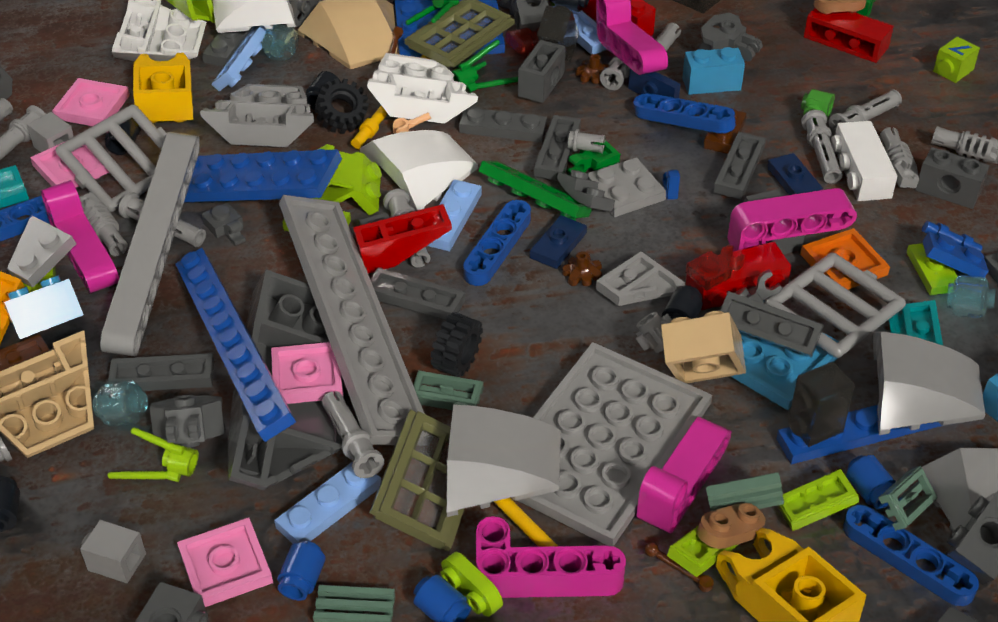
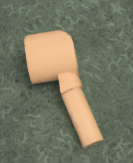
[393,112,431,133]

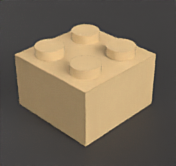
[661,311,746,383]

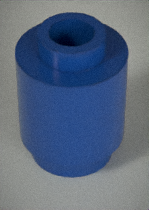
[846,455,896,509]
[277,541,326,601]
[414,574,471,622]

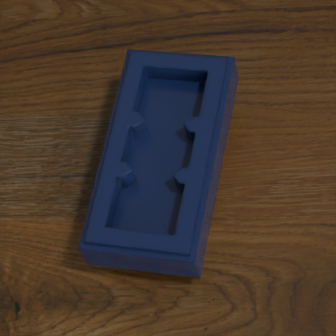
[628,68,680,98]
[767,153,823,195]
[530,215,587,269]

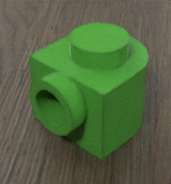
[801,89,835,124]

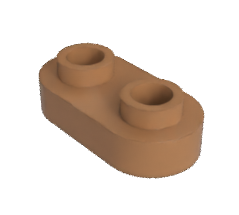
[813,0,867,14]
[697,503,766,549]

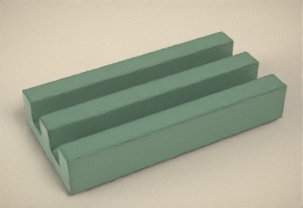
[413,370,484,410]
[878,466,937,531]
[706,472,784,511]
[313,585,396,622]

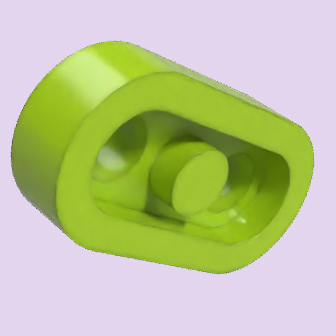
[440,552,503,617]

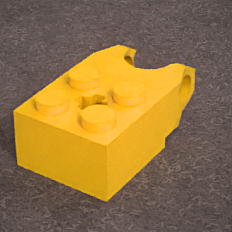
[133,53,194,123]
[716,528,866,622]

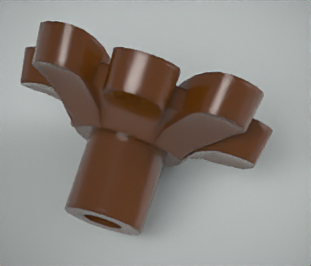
[575,54,609,84]
[562,251,603,286]

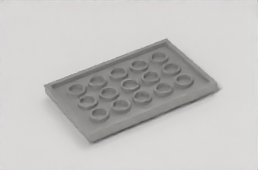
[517,342,712,546]

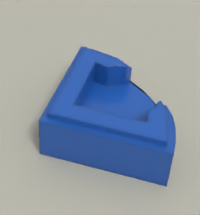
[662,170,680,200]

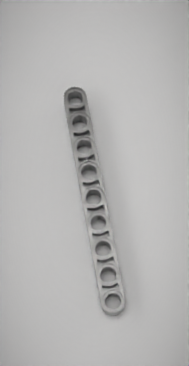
[100,132,200,356]

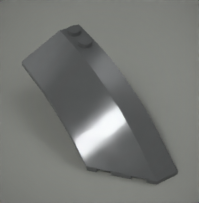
[228,269,345,490]

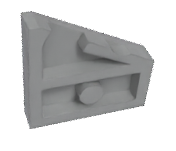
[7,216,77,288]
[596,251,685,306]

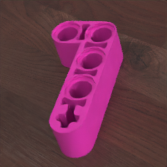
[596,0,668,75]
[41,180,119,294]
[727,188,857,251]
[637,417,732,534]
[476,516,626,598]

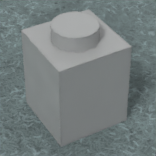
[27,112,74,152]
[80,520,146,583]

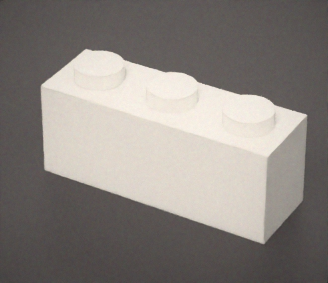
[831,121,898,201]

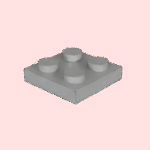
[588,157,666,217]

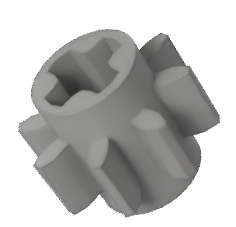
[635,312,672,353]

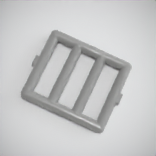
[56,105,167,212]
[764,253,906,358]

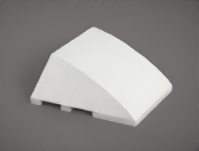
[112,0,207,61]
[212,0,296,33]
[367,53,478,124]
[360,130,478,211]

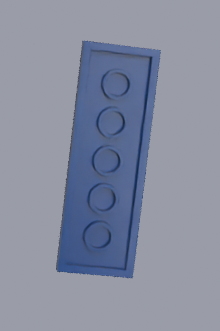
[184,149,342,202]

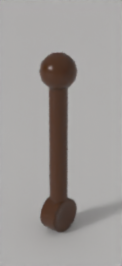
[390,26,403,54]
[644,542,714,592]

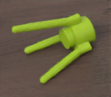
[107,427,199,482]

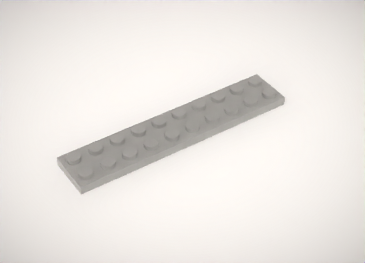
[279,195,434,446]

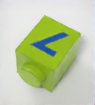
[933,37,980,83]

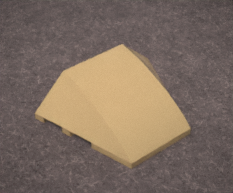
[298,0,399,69]
[0,330,95,458]

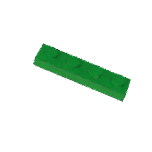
[478,161,592,221]

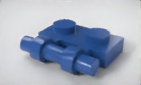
[922,221,989,281]

